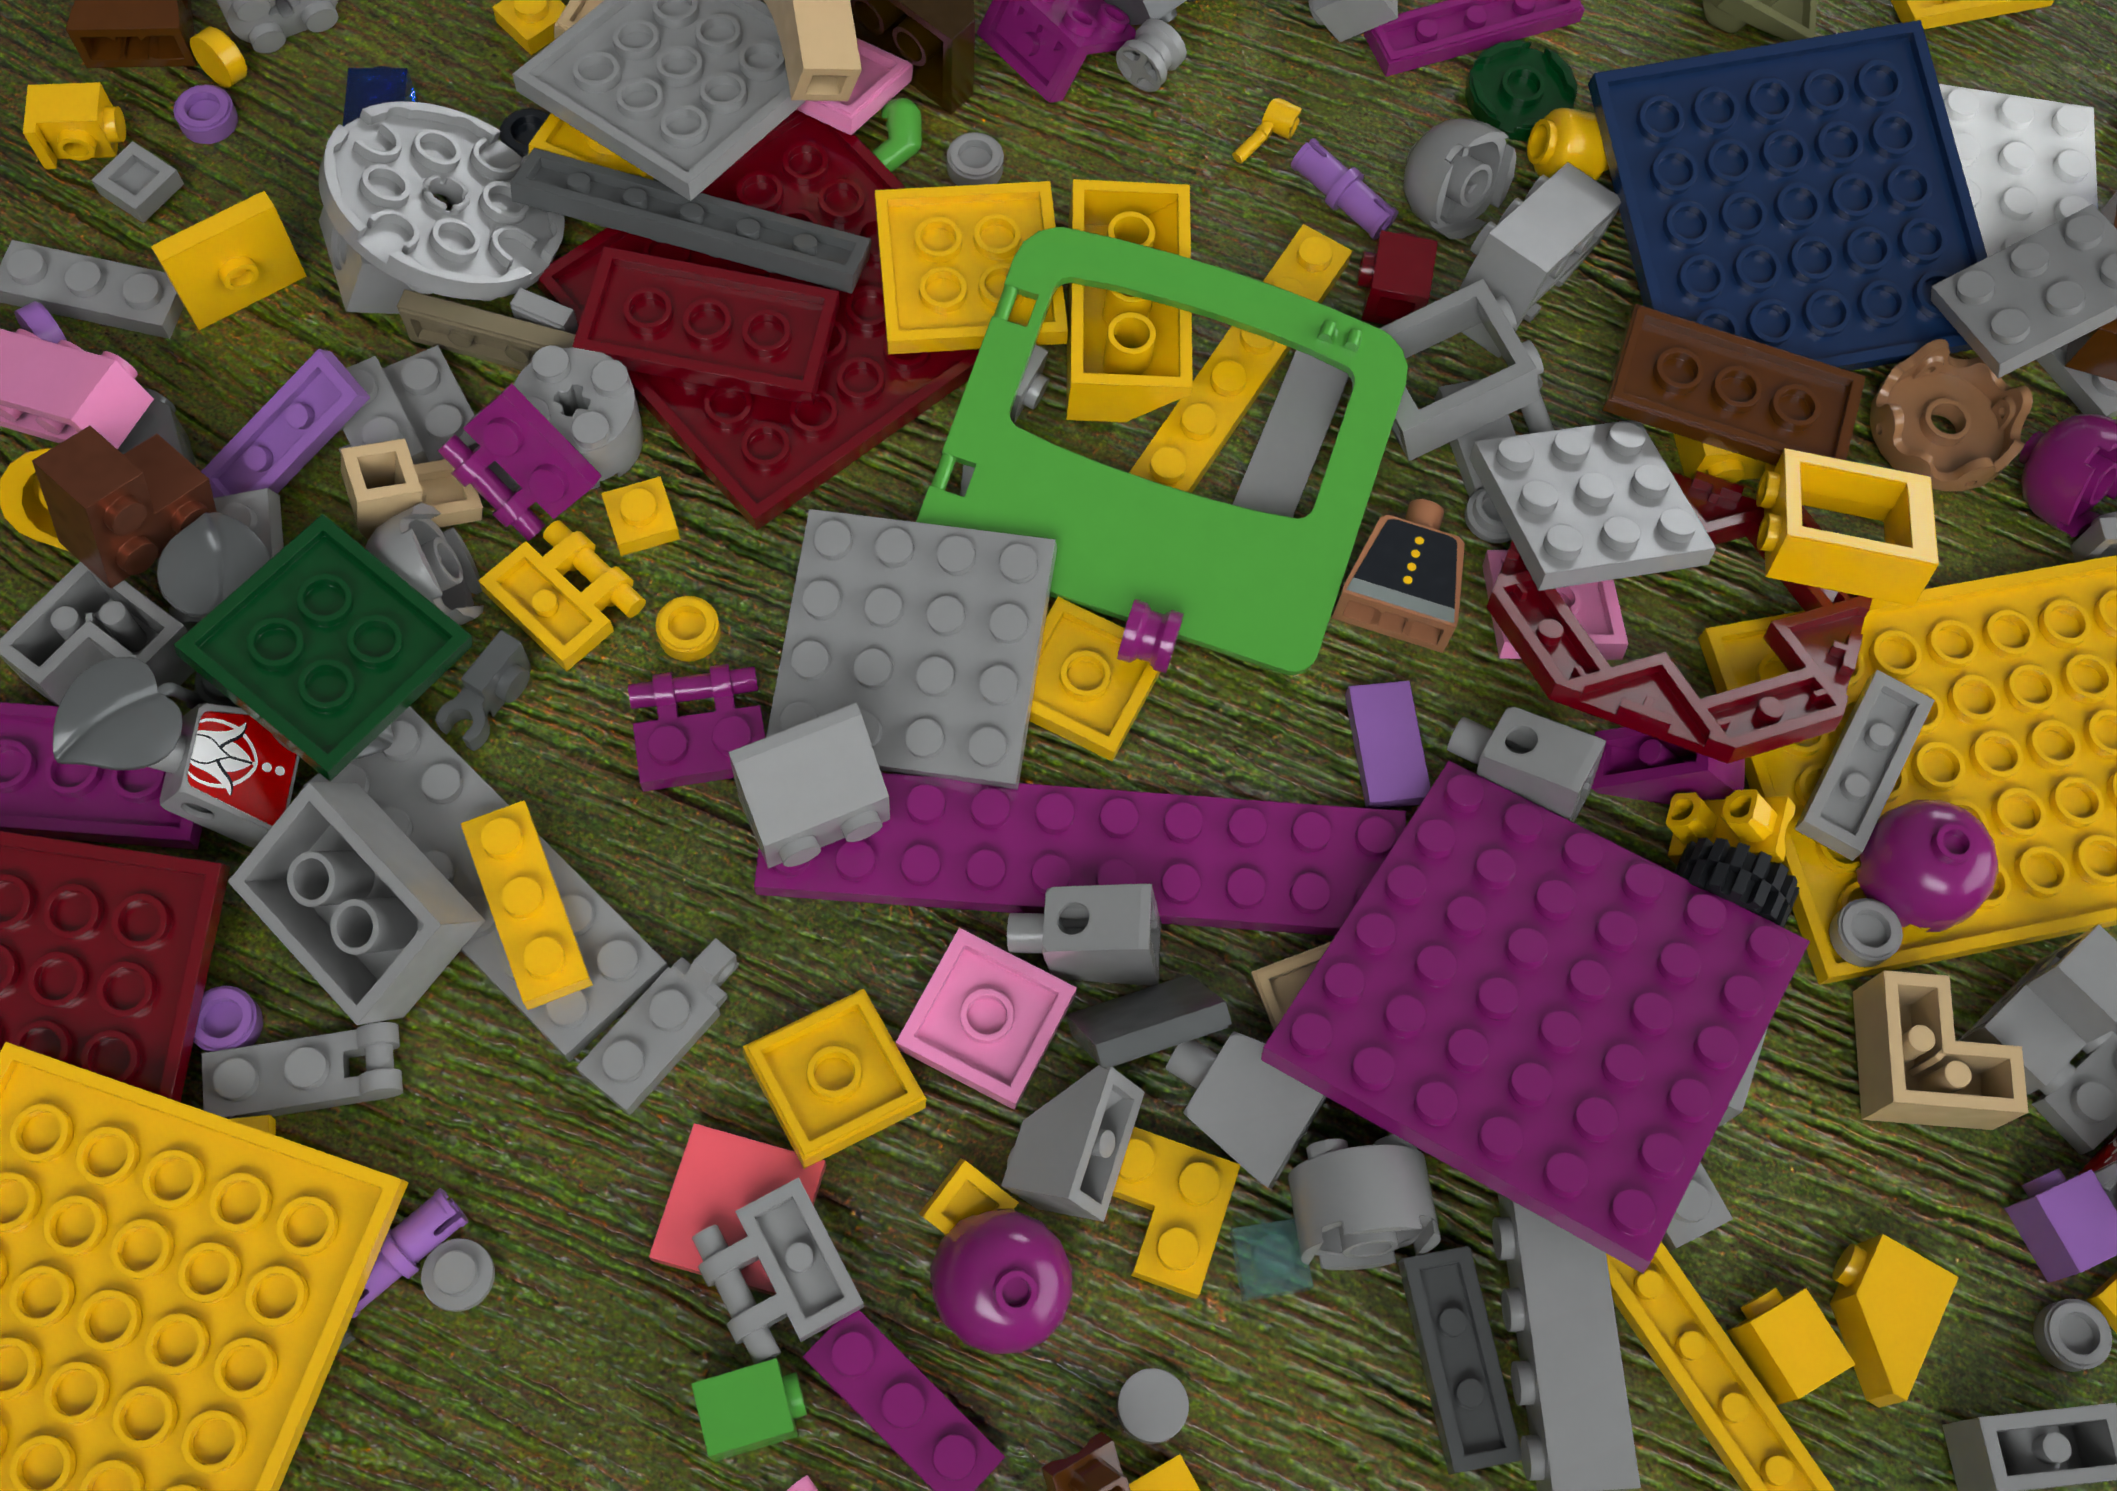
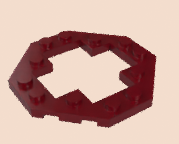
[1486,471,1872,764]

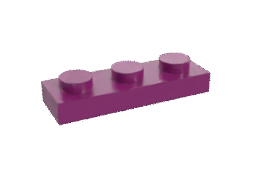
[803,1310,1005,1491]

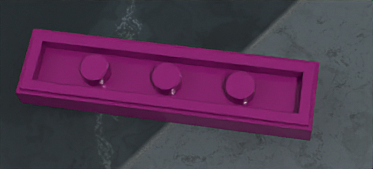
[1364,0,1585,77]

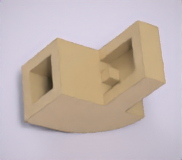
[341,438,483,540]

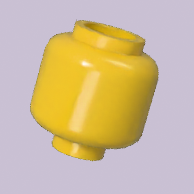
[1527,108,1609,181]

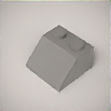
[728,703,890,869]

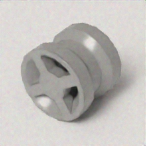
[1116,18,1187,92]

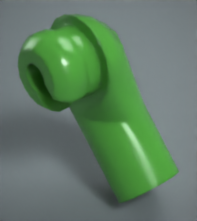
[871,98,922,173]

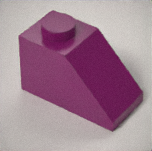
[1591,727,1745,805]

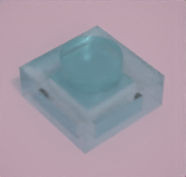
[1229,1219,1314,1302]

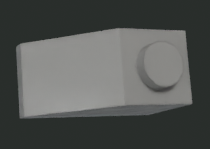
[1001,1065,1145,1222]

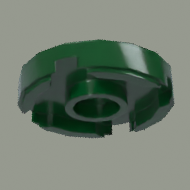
[1465,40,1578,142]

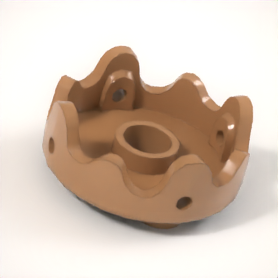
[1869,339,2033,492]

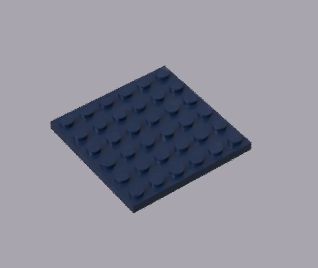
[1588,20,1987,371]

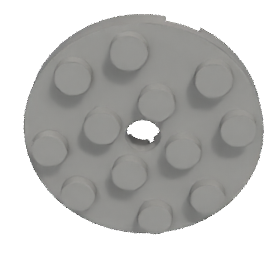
[318,101,565,301]

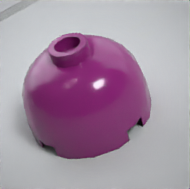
[2019,414,2117,537]
[1856,800,1999,932]
[930,1209,1073,1354]

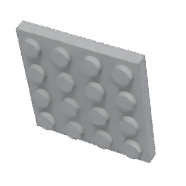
[512,0,806,201]
[766,509,1057,790]

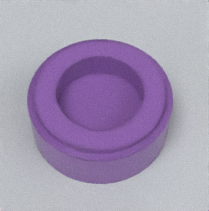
[173,84,238,144]
[14,301,67,344]
[193,986,263,1053]

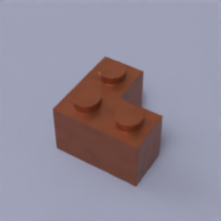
[32,425,217,589]

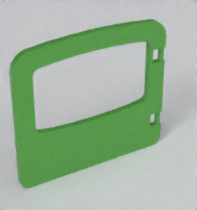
[916,227,1408,675]

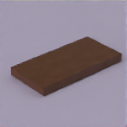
[1602,304,1866,466]

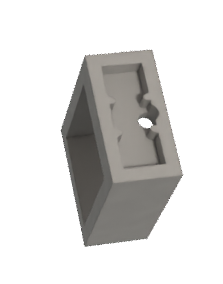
[1379,279,1544,461]

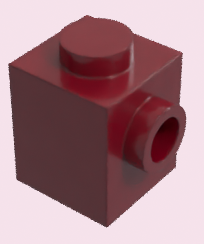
[1356,230,1438,325]

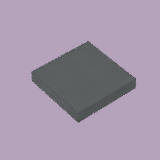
[1066,974,1232,1069]

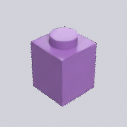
[2005,1168,2117,1283]

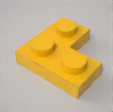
[1112,1127,1241,1299]

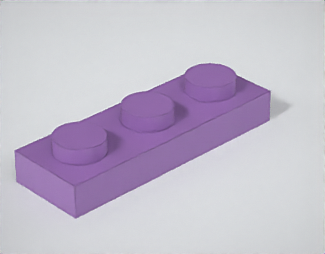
[201,349,371,498]

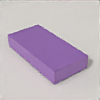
[1345,681,1431,809]

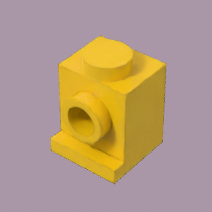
[23,82,126,169]

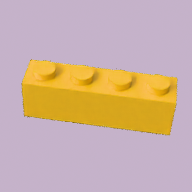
[1066,179,1193,423]

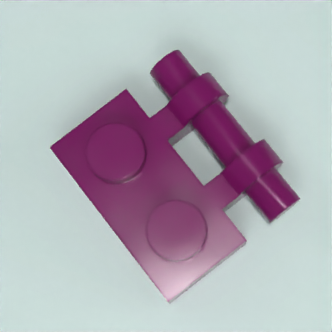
[437,383,602,541]
[628,663,766,792]

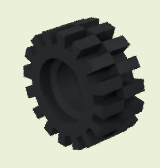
[1674,837,1799,928]

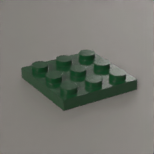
[174,514,472,781]

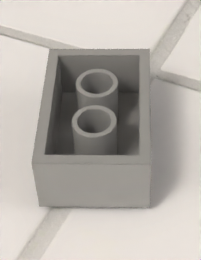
[228,782,486,1025]

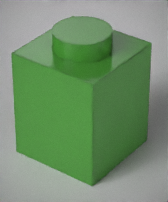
[691,1358,807,1462]

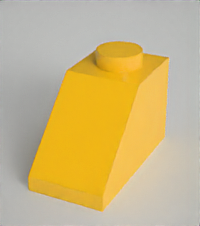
[1830,1234,1959,1408]

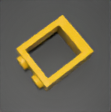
[1756,448,1939,606]

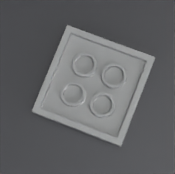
[1469,420,1716,591]

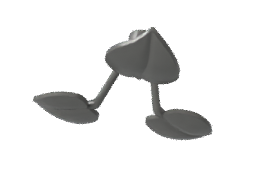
[53,512,393,770]

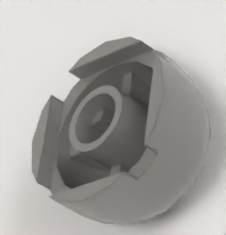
[1403,118,1516,239]
[365,502,484,625]

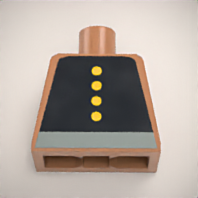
[1332,499,1465,653]

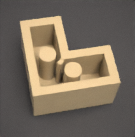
[1853,970,2029,1130]

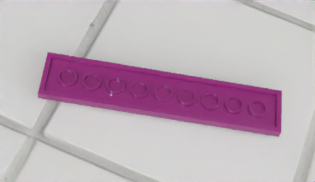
[754,773,1406,936]

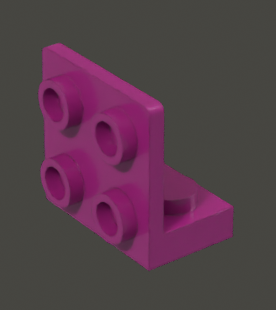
[976,0,1136,103]

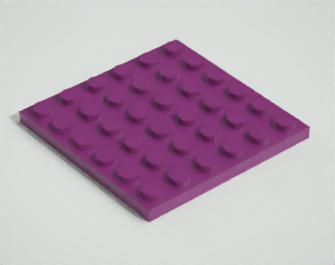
[1261,761,1810,1274]

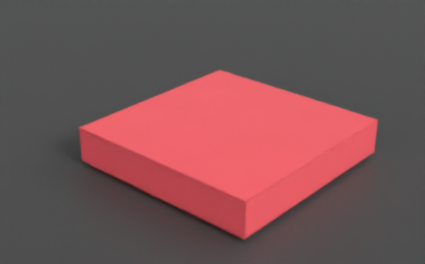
[649,1123,826,1295]

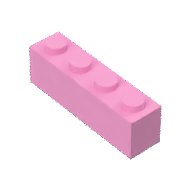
[0,328,154,450]

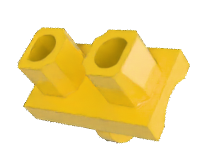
[1666,789,1796,865]

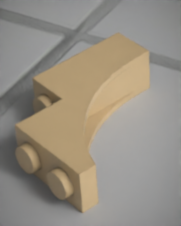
[763,0,862,101]

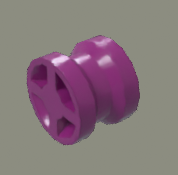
[1117,599,1184,674]

